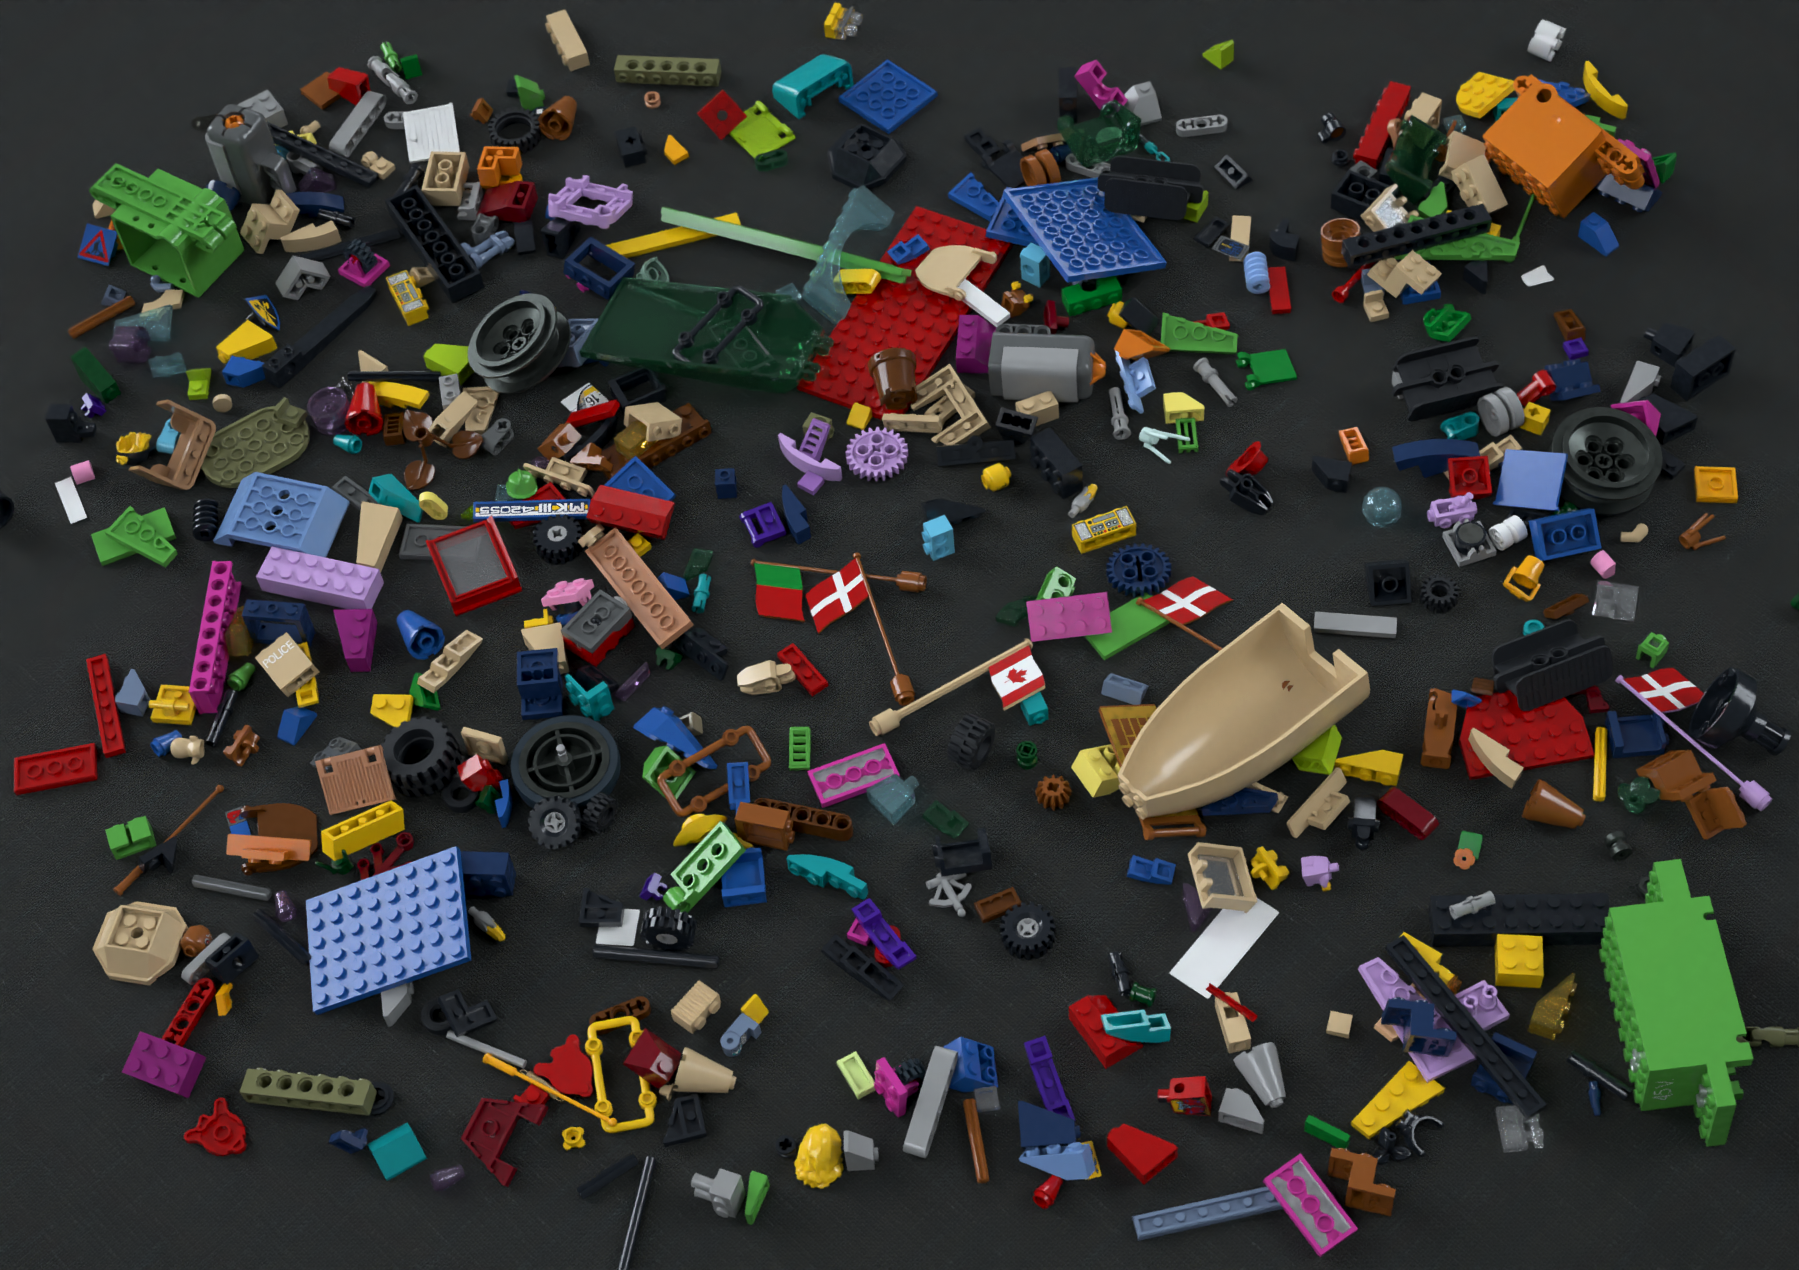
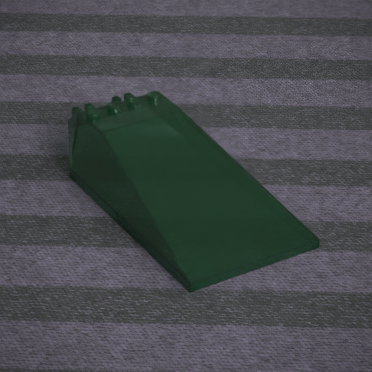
[579,277,834,394]

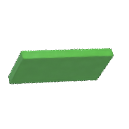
[91,507,176,566]
[1084,592,1171,660]

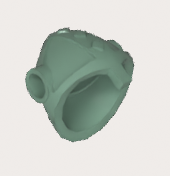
[636,257,669,289]

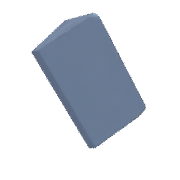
[1101,673,1148,705]

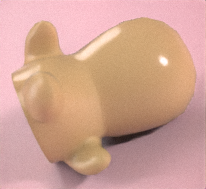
[170,736,205,765]

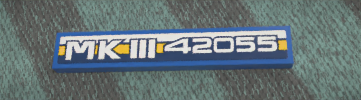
[473,499,591,522]

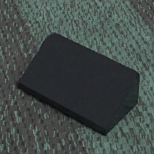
[1215,154,1253,189]
[1119,297,1160,335]
[574,664,619,695]

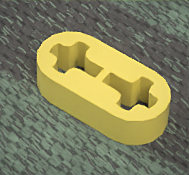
[419,492,448,520]

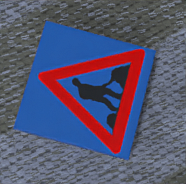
[77,224,118,266]

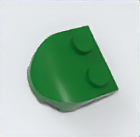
[1423,304,1471,342]

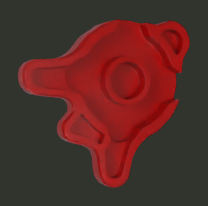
[534,1034,594,1098]
[184,1098,247,1156]

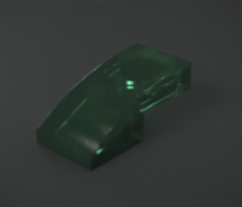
[922,800,969,839]

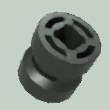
[1604,831,1633,861]

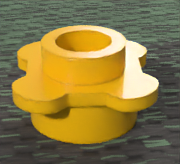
[562,1127,585,1150]

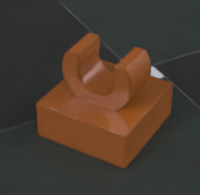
[470,98,493,124]

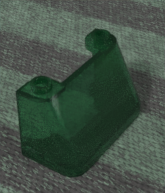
[1057,100,1141,167]
[1385,115,1448,204]

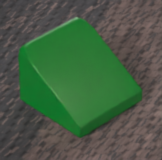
[1458,831,1483,861]

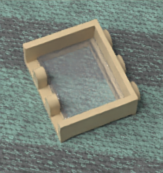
[1360,184,1419,232]
[1188,842,1257,913]

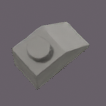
[381,982,414,1027]
[1218,1088,1264,1134]
[844,1131,879,1171]

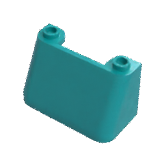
[772,54,854,119]

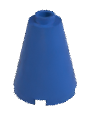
[397,610,445,660]

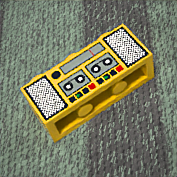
[386,270,429,326]
[1072,506,1136,554]

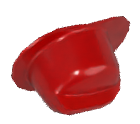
[1226,441,1268,477]

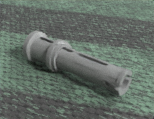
[1193,358,1238,407]
[1109,387,1131,440]

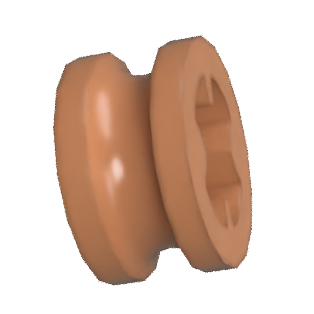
[644,91,661,109]

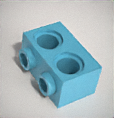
[922,515,955,561]

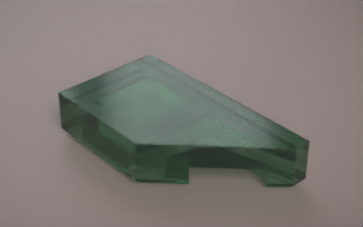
[683,548,713,581]

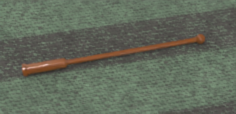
[113,785,224,896]

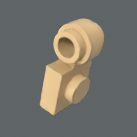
[361,151,395,180]

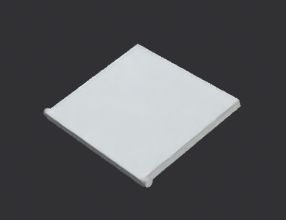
[403,102,460,164]

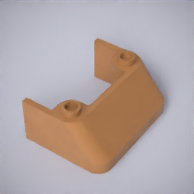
[129,399,216,490]

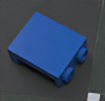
[719,847,767,907]

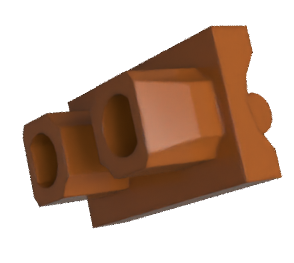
[223,725,260,767]

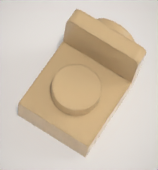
[1363,290,1389,322]

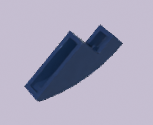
[1392,439,1480,478]

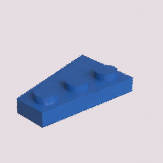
[948,172,999,222]

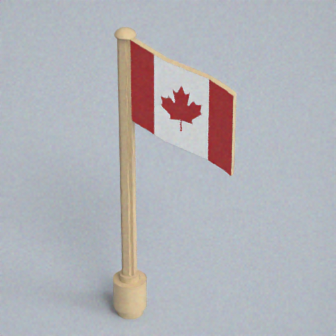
[869,638,1045,736]

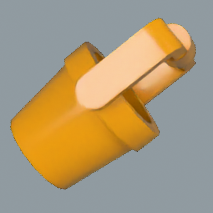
[1503,556,1544,602]

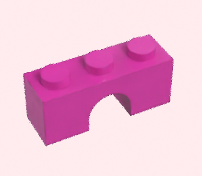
[1074,60,1128,117]

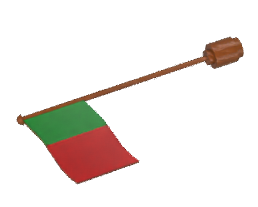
[751,559,927,622]

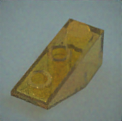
[225,606,253,656]
[1528,973,1577,1040]

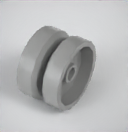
[1478,387,1524,437]

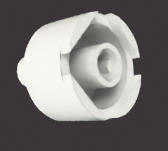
[1527,19,1566,62]

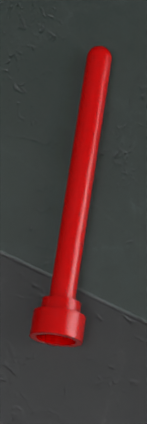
[1332,262,1376,303]

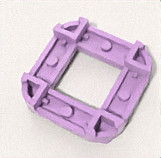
[548,175,633,229]

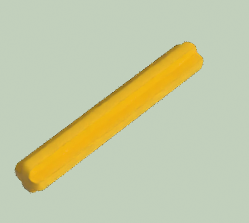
[1593,727,1607,802]

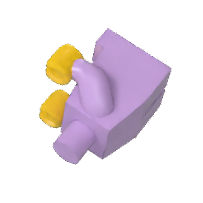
[1301,856,1339,891]

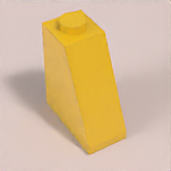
[216,320,277,364]

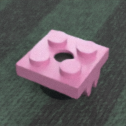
[541,578,594,615]

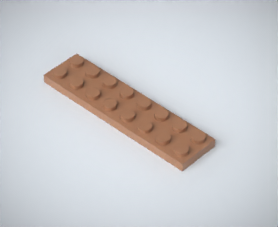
[585,527,694,650]

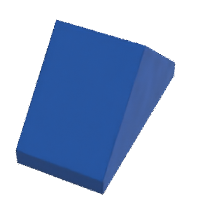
[657,572,690,600]
[277,707,318,746]

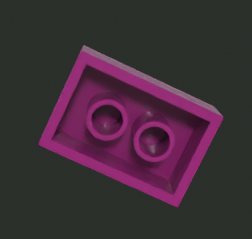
[122,1031,206,1098]

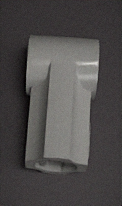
[286,151,322,178]

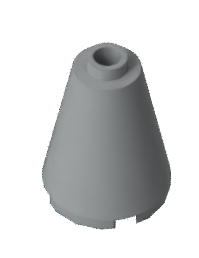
[1233,1042,1286,1108]

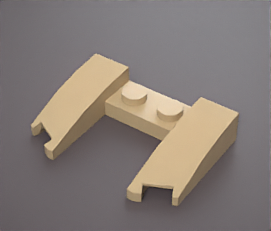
[911,364,991,445]

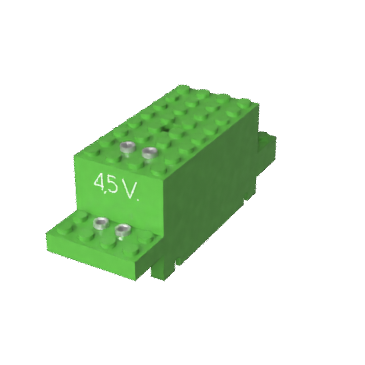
[1599,859,1753,1147]

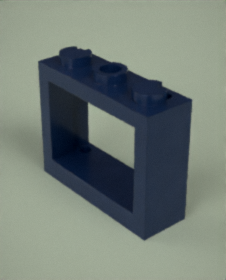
[563,237,635,300]
[242,599,315,647]

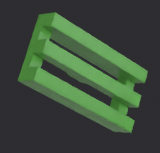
[1176,418,1198,453]

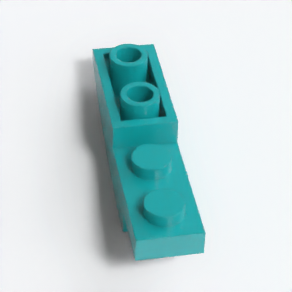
[786,854,868,900]

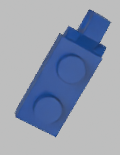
[727,762,750,814]

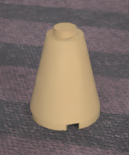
[673,1047,736,1093]

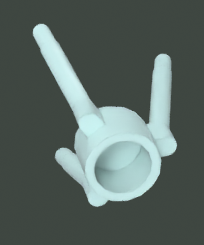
[1139,427,1190,464]

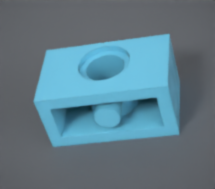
[1020,243,1050,288]

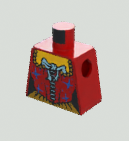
[1158,1076,1212,1116]

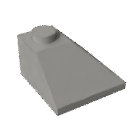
[1120,81,1162,129]

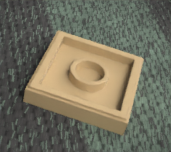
[461,727,508,765]

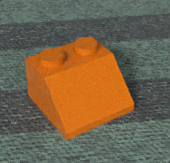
[1114,329,1170,361]

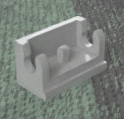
[457,182,483,220]

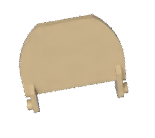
[915,245,997,301]

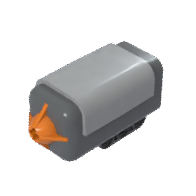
[988,324,1106,403]

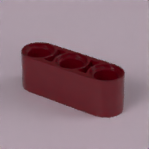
[1377,787,1439,840]

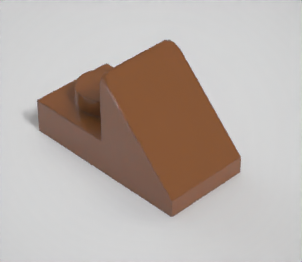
[570,443,613,472]

